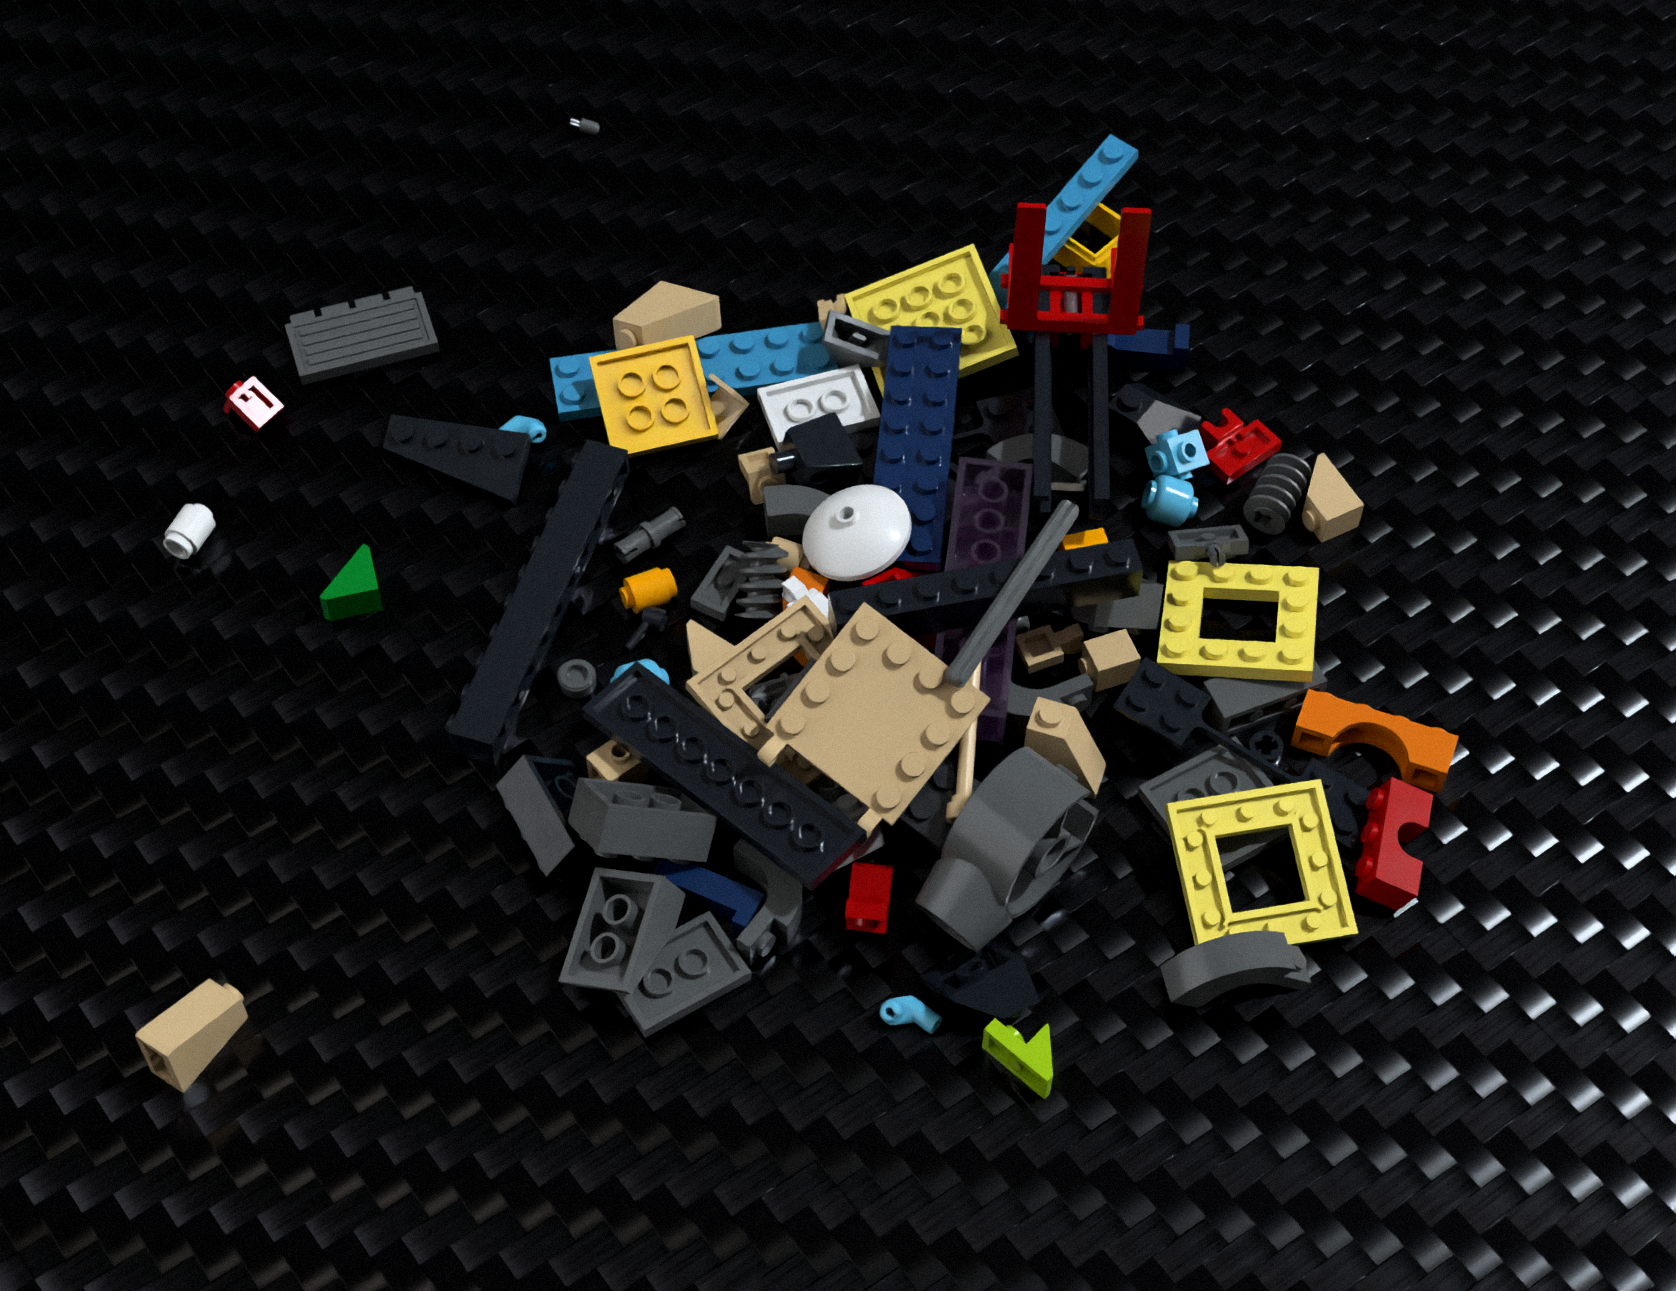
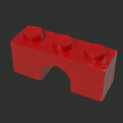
[1355,777,1433,911]

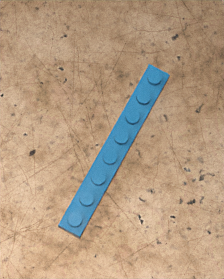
[987,134,1138,309]

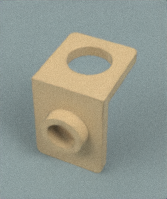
[708,373,749,440]

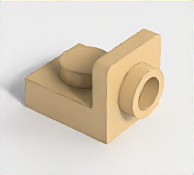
[738,447,786,505]

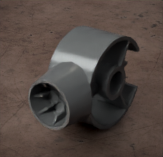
[914,746,1099,953]

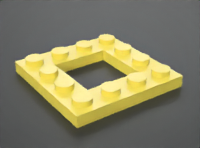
[1157,560,1319,682]
[1164,779,1358,946]

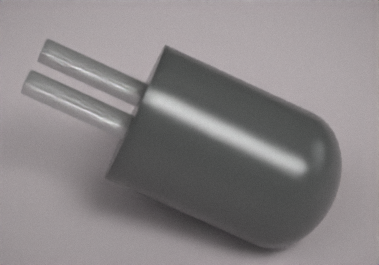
[570,118,599,134]

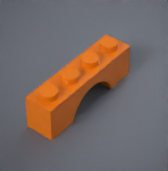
[1290,689,1459,793]

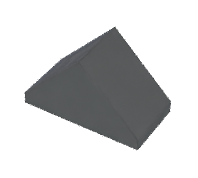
[822,309,890,368]

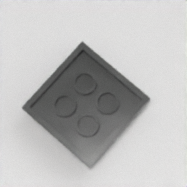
[1137,736,1290,873]

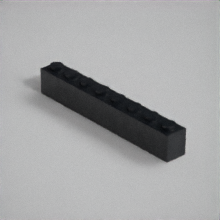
[828,538,1143,639]

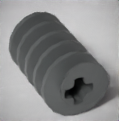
[1243,453,1312,535]
[734,541,789,620]

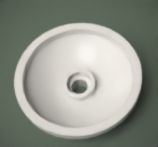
[802,484,912,581]

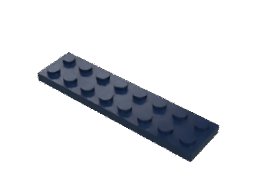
[873,326,962,571]

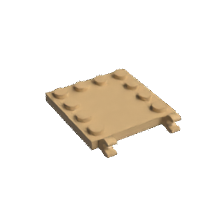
[757,602,991,839]

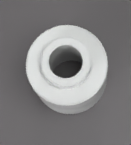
[163,504,216,559]

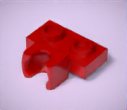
[1199,408,1282,485]

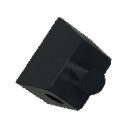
[769,412,863,490]

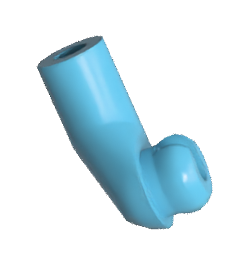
[499,415,547,444]

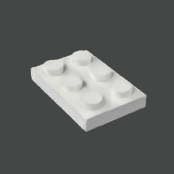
[757,364,881,451]

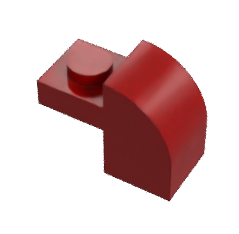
[845,862,894,934]

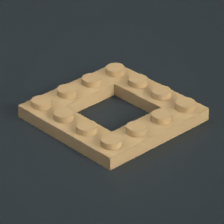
[685,595,834,787]

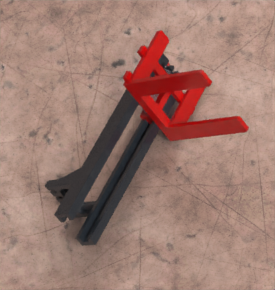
[1000,203,1151,520]

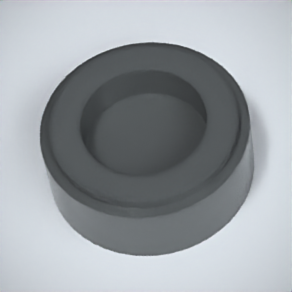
[557,659,596,698]

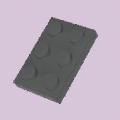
[616,910,751,1038]

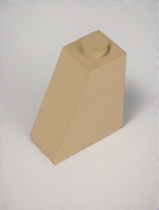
[613,281,722,350]
[1024,697,1106,799]
[135,978,248,1093]

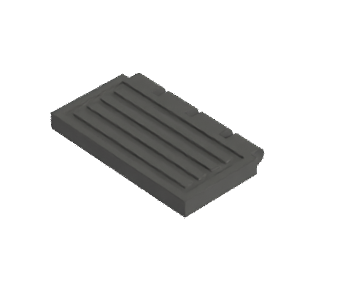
[285,286,439,385]

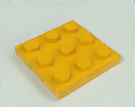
[589,335,719,458]

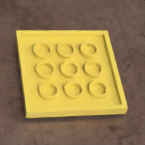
[844,243,1019,397]

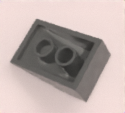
[559,867,686,994]

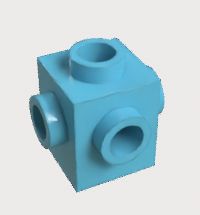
[1144,429,1210,480]

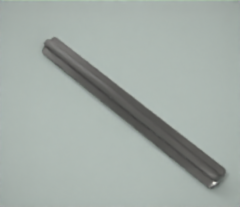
[945,500,1079,688]

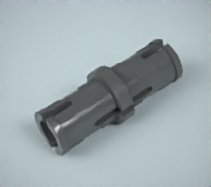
[612,507,686,564]

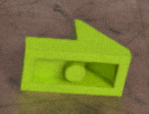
[982,1018,1053,1099]

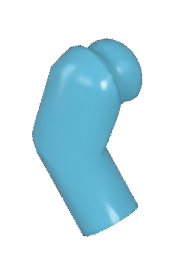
[880,996,943,1034]

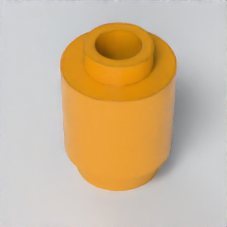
[619,567,678,614]

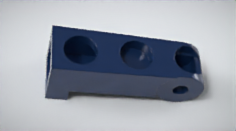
[1107,324,1190,372]
[654,858,765,938]

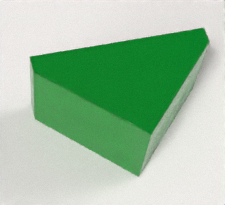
[319,544,383,621]

